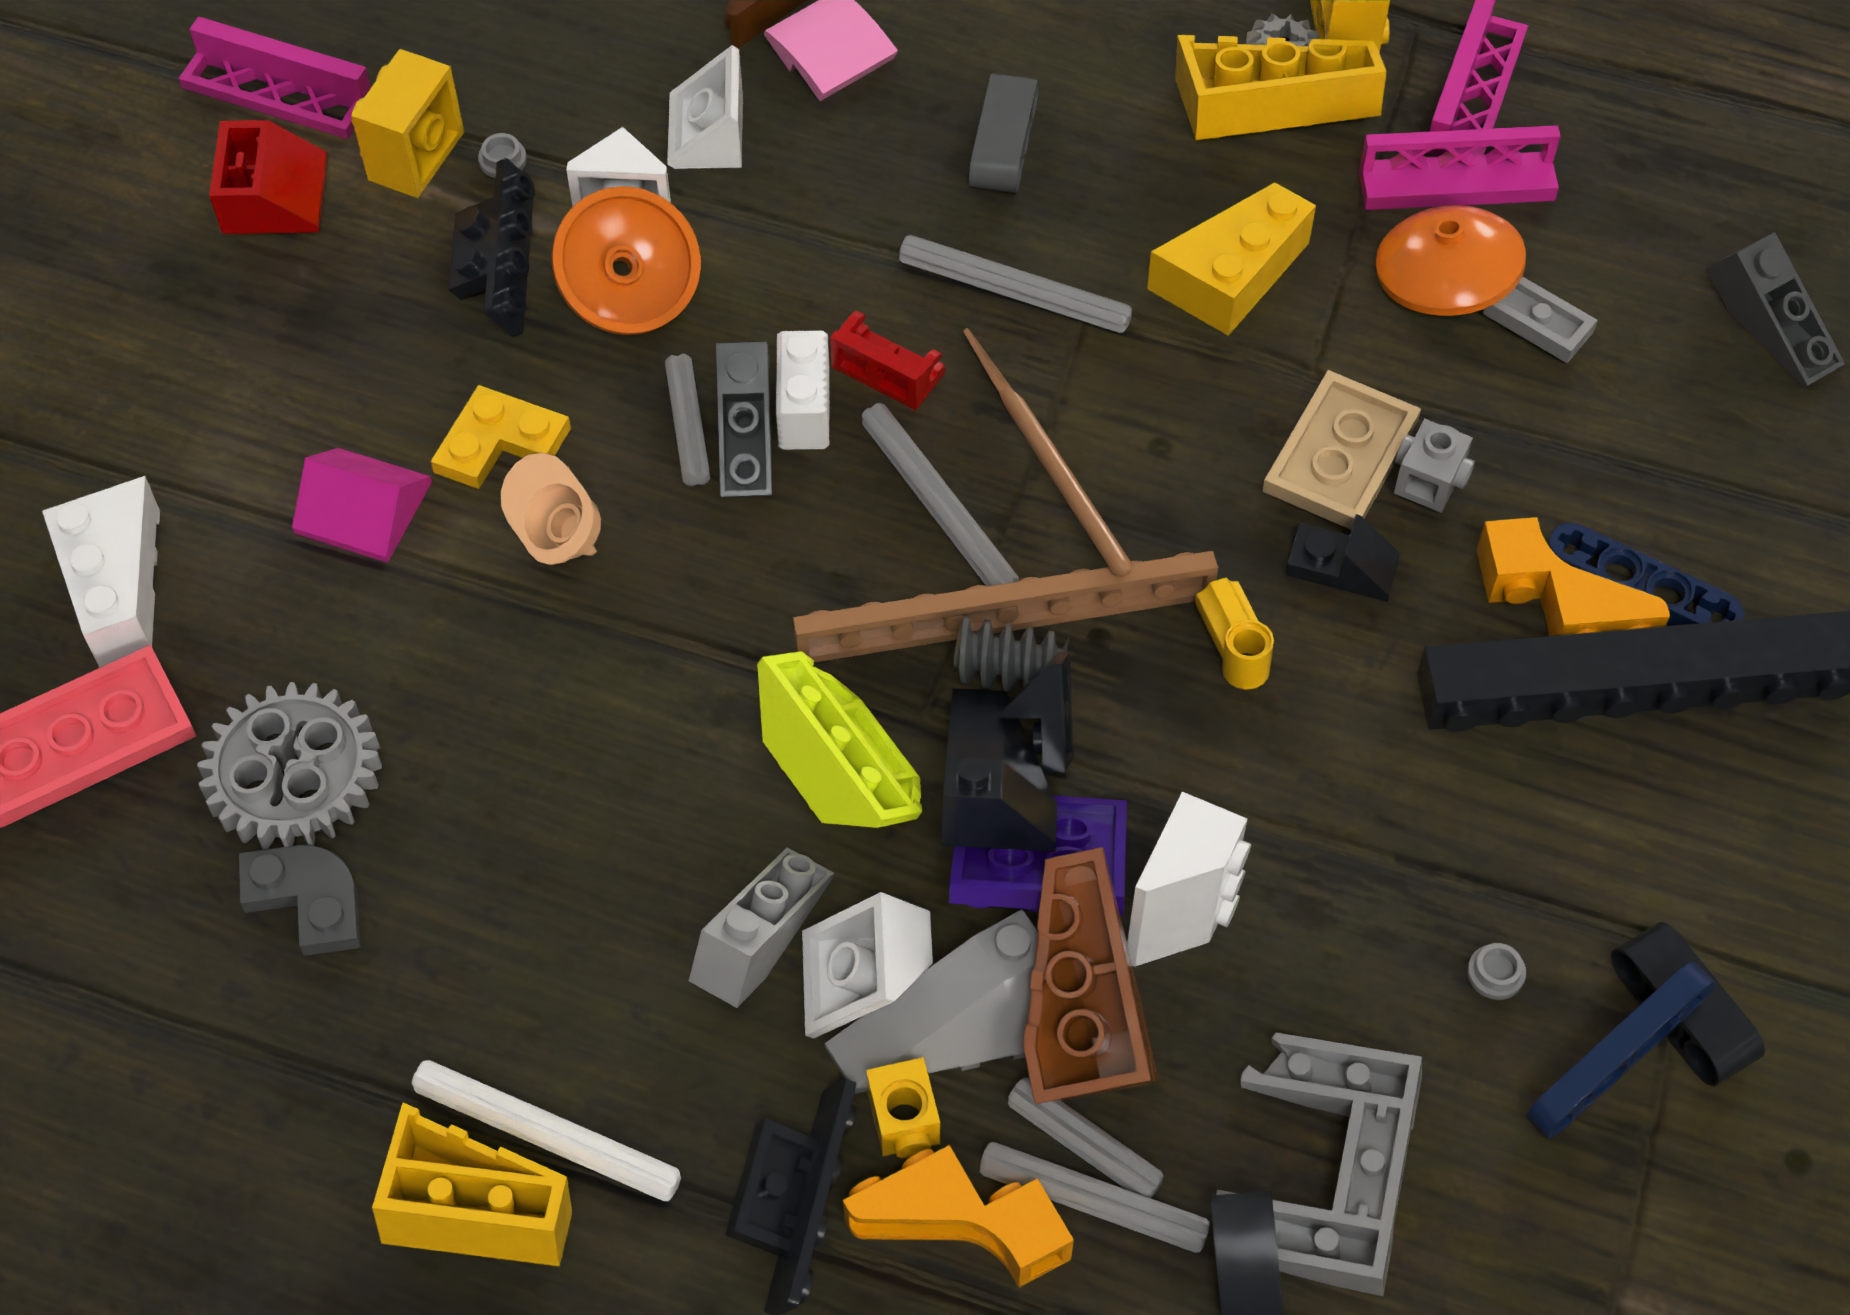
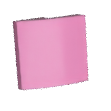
[764,0,898,101]

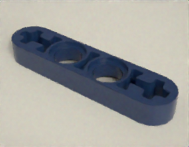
[1548,523,1744,626]
[1526,961,1716,1139]

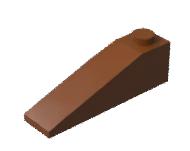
[1023,847,1159,1104]

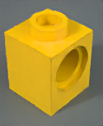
[866,1057,940,1158]

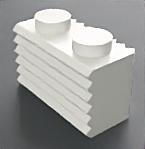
[776,331,830,450]

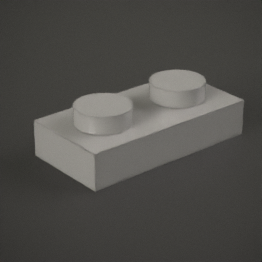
[1483,277,1598,363]

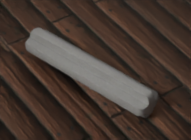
[665,354,710,487]
[1008,1078,1164,1198]

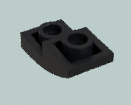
[1210,1191,1284,1315]

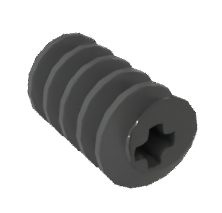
[953,616,1069,693]

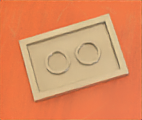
[1262,370,1421,530]

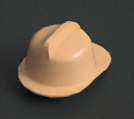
[501,453,601,565]

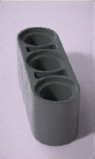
[969,73,1039,193]

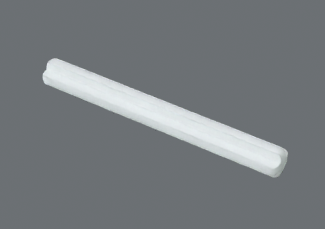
[411,1060,681,1201]

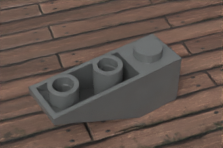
[1706,232,1845,387]
[716,342,772,497]

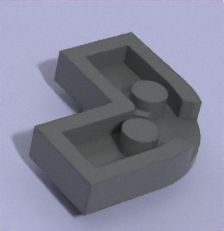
[239,845,361,956]

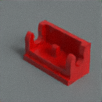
[830,311,945,411]

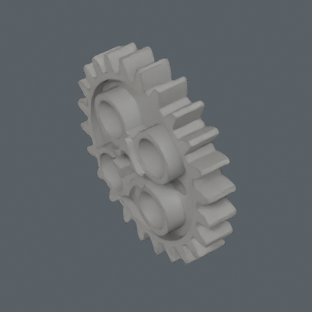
[197,682,382,850]

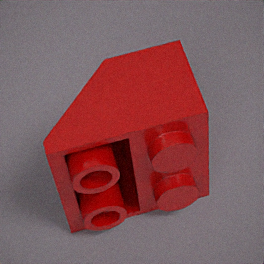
[209,120,328,234]

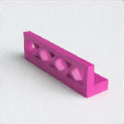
[1427,0,1528,156]
[178,16,371,139]
[1358,125,1561,210]

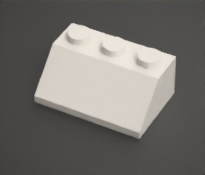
[1127,792,1251,967]

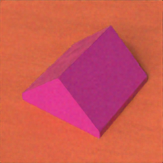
[292,448,432,563]

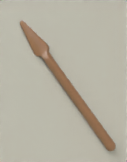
[963,328,1132,577]

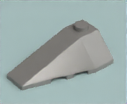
[825,909,1038,1094]

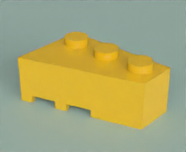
[372,1102,572,1266]

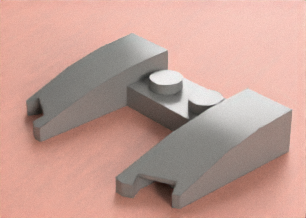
[1216,1033,1422,1296]

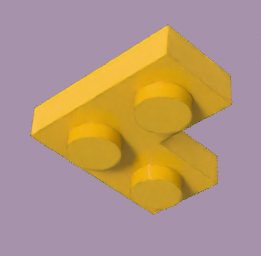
[431,385,571,489]

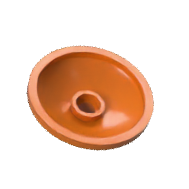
[551,186,701,335]
[1376,205,1526,316]

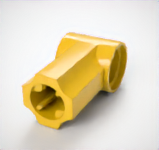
[1195,577,1274,690]

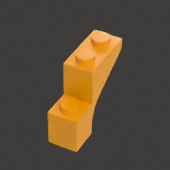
[1476,517,1670,636]
[843,1145,1074,1288]

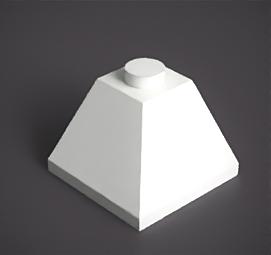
[802,892,933,1038]

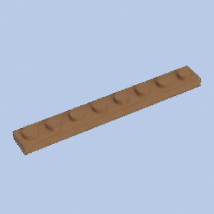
[793,551,1218,662]

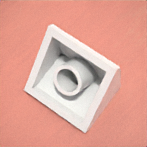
[667,45,743,169]
[566,127,671,206]

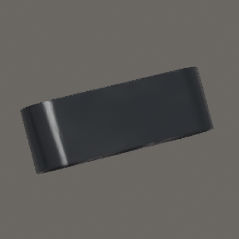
[1611,922,1765,1087]

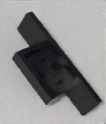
[448,158,535,337]
[725,1078,857,1315]

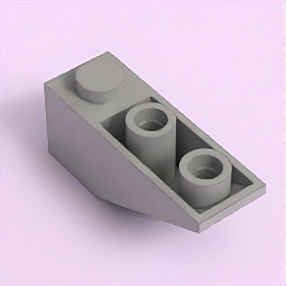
[689,848,834,1008]

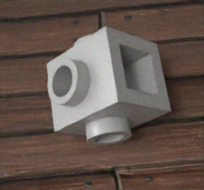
[1394,418,1475,513]

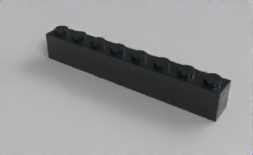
[1417,611,1850,732]

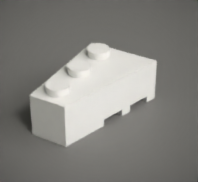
[42,476,160,668]

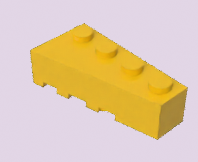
[1175,35,1387,140]

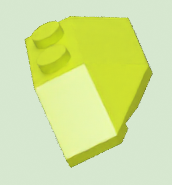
[757,651,922,828]

